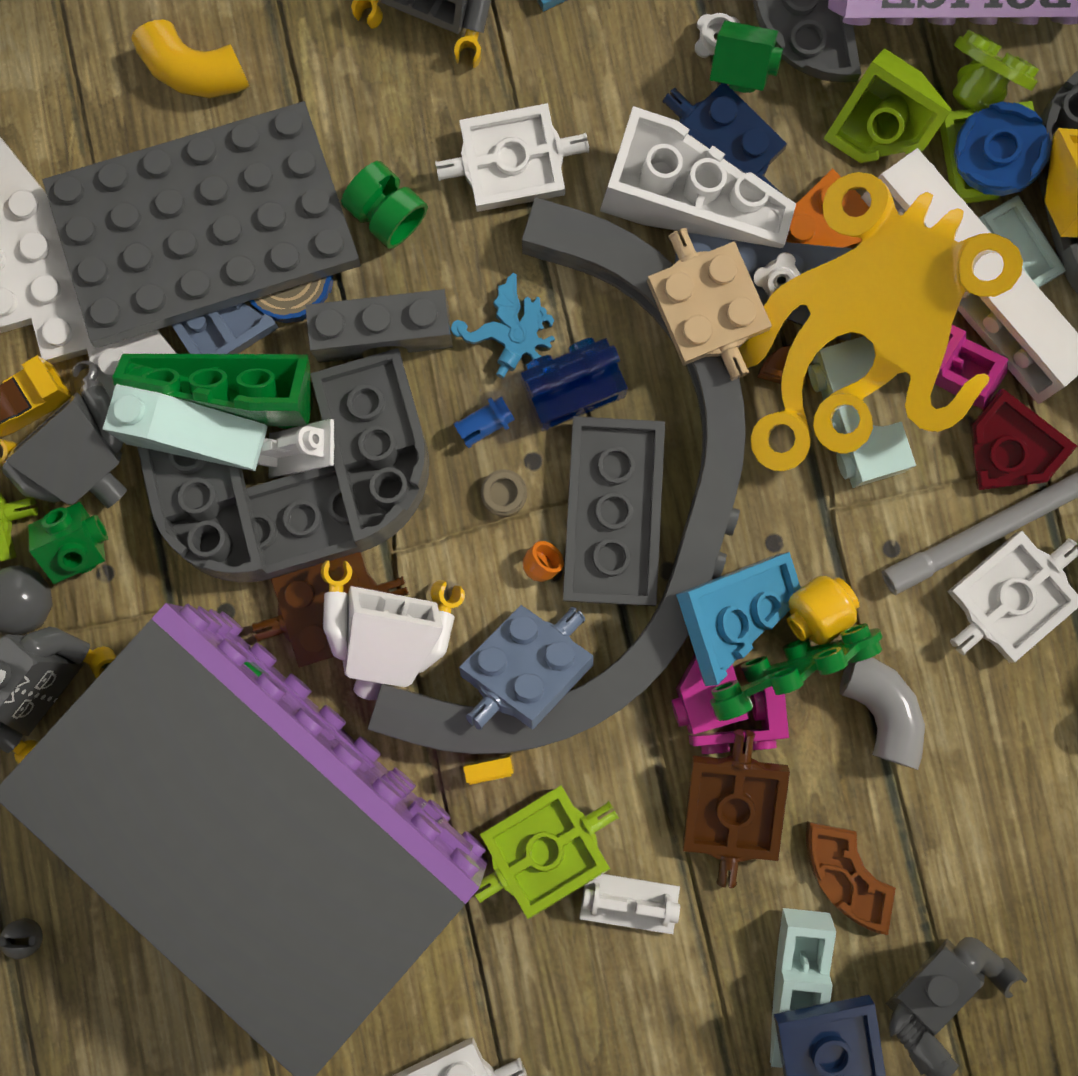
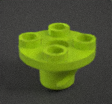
[953,30,1040,112]

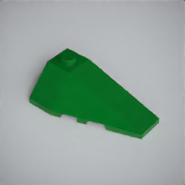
[112,354,313,429]

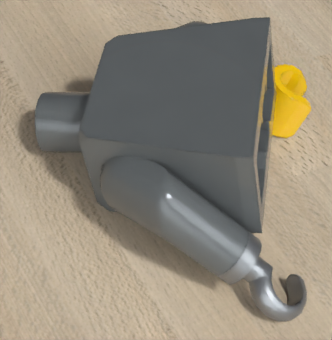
[0,361,127,509]

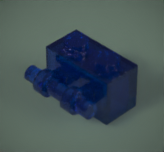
[521,337,628,432]

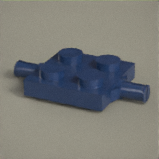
[662,83,787,194]

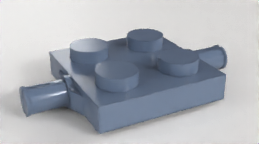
[459,605,593,730]

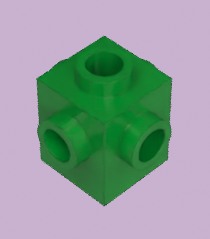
[28,502,108,584]

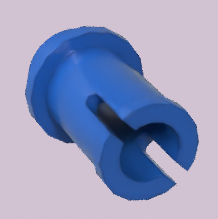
[454,396,515,449]

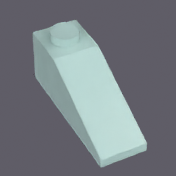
[103,384,267,471]

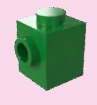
[709,21,783,93]

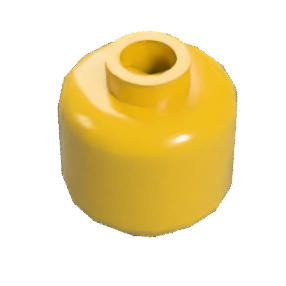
[787,576,859,645]

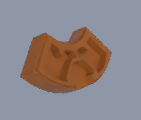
[806,821,896,935]

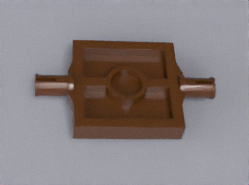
[252,552,409,668]
[683,729,790,888]

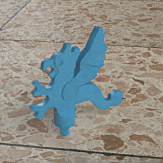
[451,273,555,379]

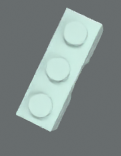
[808,336,916,488]

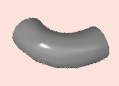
[840,657,925,770]

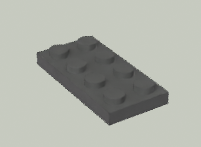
[563,416,665,607]

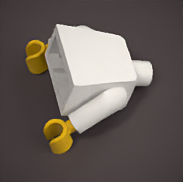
[321,560,465,700]

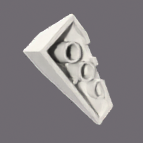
[600,106,796,248]

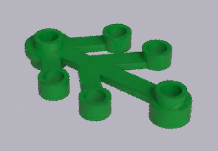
[710,623,883,721]

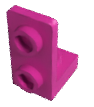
[689,686,789,754]

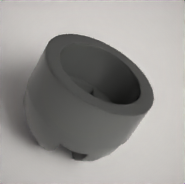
[0,918,43,959]

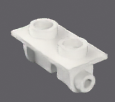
[257,419,335,479]
[579,874,680,934]

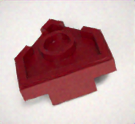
[970,389,1078,490]

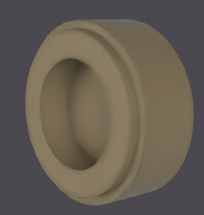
[481,469,527,517]

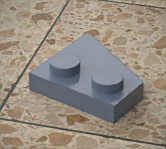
[172,303,279,354]

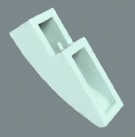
[770,908,836,1068]

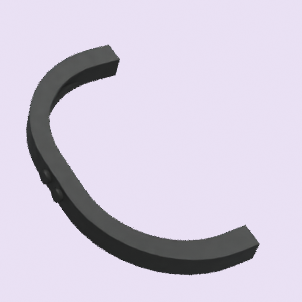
[368,197,745,754]

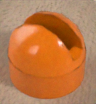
[523,541,564,582]

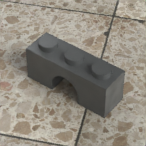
[305,289,453,363]

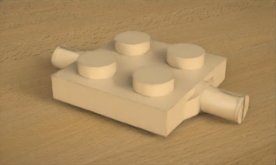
[647,228,772,381]

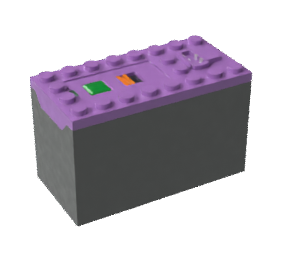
[0,603,488,1076]

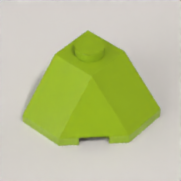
[823,48,952,163]

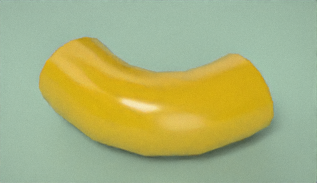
[131,19,250,99]

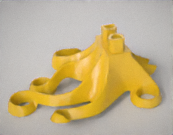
[738,172,1023,471]

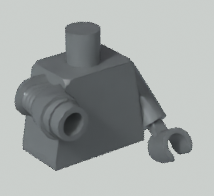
[885,937,1027,1076]

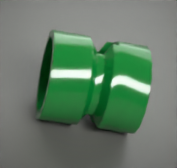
[341,161,428,249]

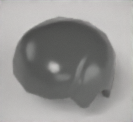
[0,565,53,636]

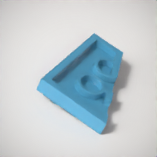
[676,552,801,686]

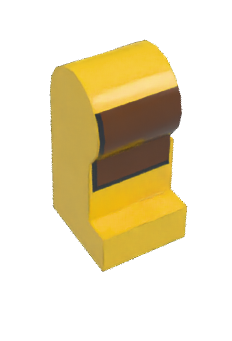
[0,355,72,437]

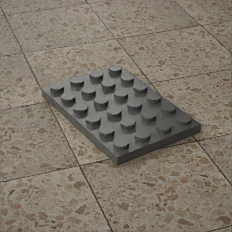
[42,101,361,349]

